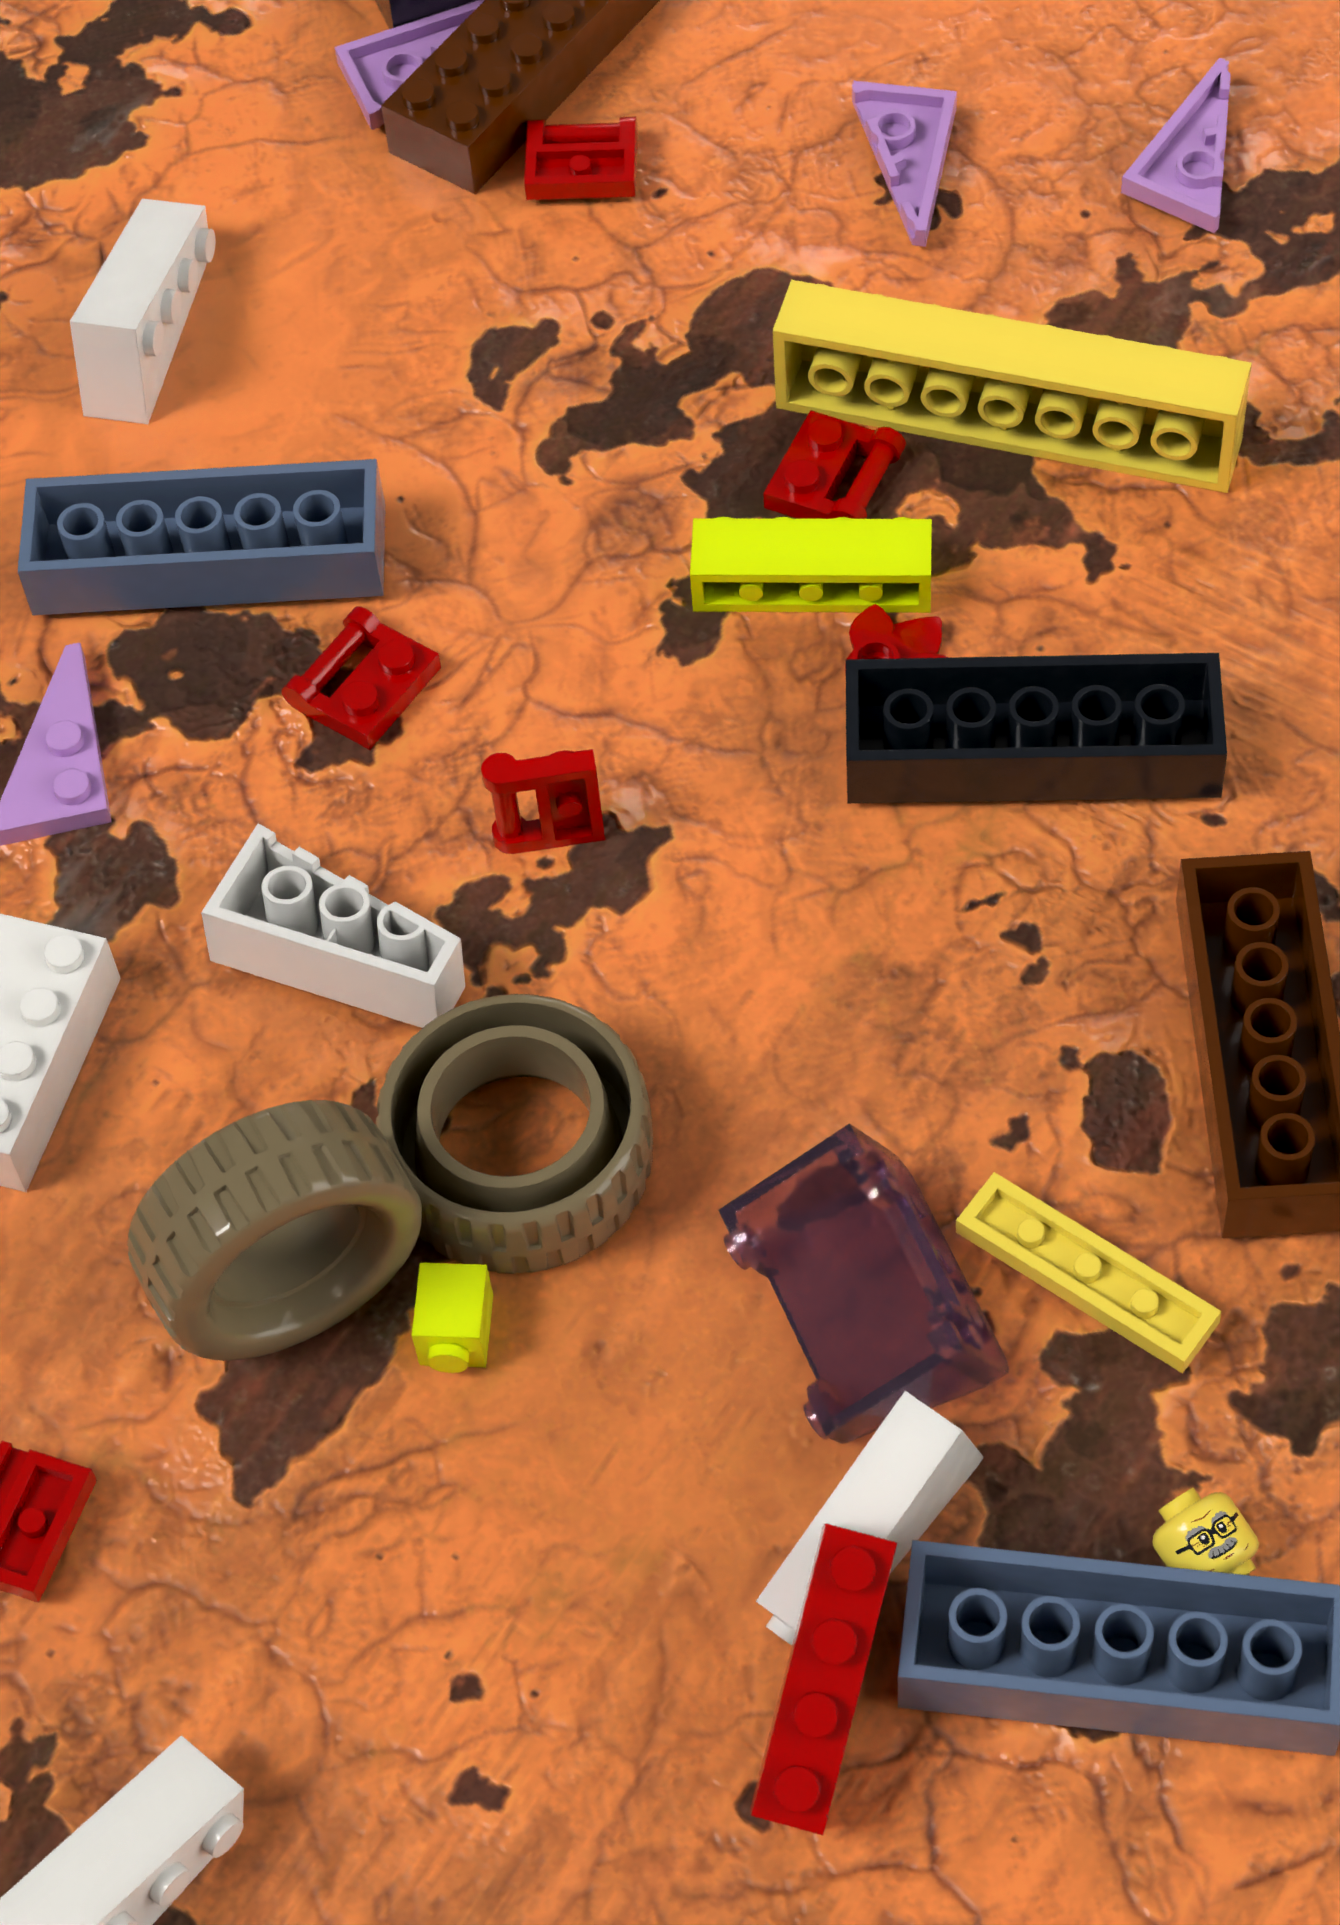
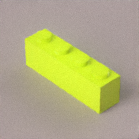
[690,517,932,613]

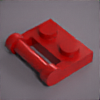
[524,117,638,200]
[763,410,906,519]
[282,606,441,750]
[481,749,605,854]

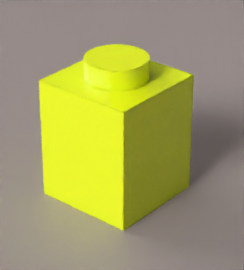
[412,1262,494,1373]

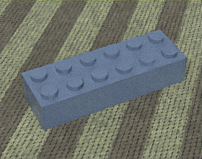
[17,459,386,615]
[898,1540,1340,1756]

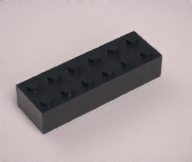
[846,653,1227,804]

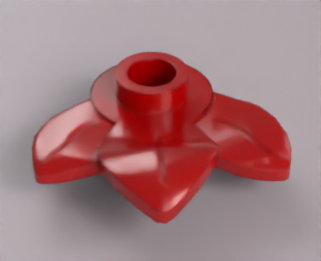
[845,604,949,675]

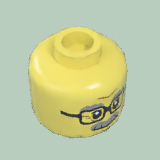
[1152,1487,1259,1575]

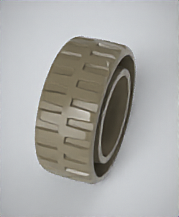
[375,994,653,1274]
[127,1100,422,1361]

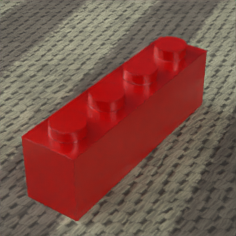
[750,1523,897,1835]

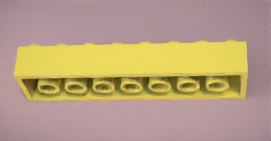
[773,279,1252,493]

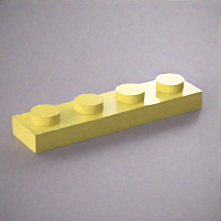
[956,1172,1222,1374]

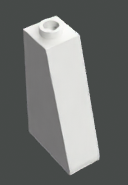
[756,1391,984,1646]

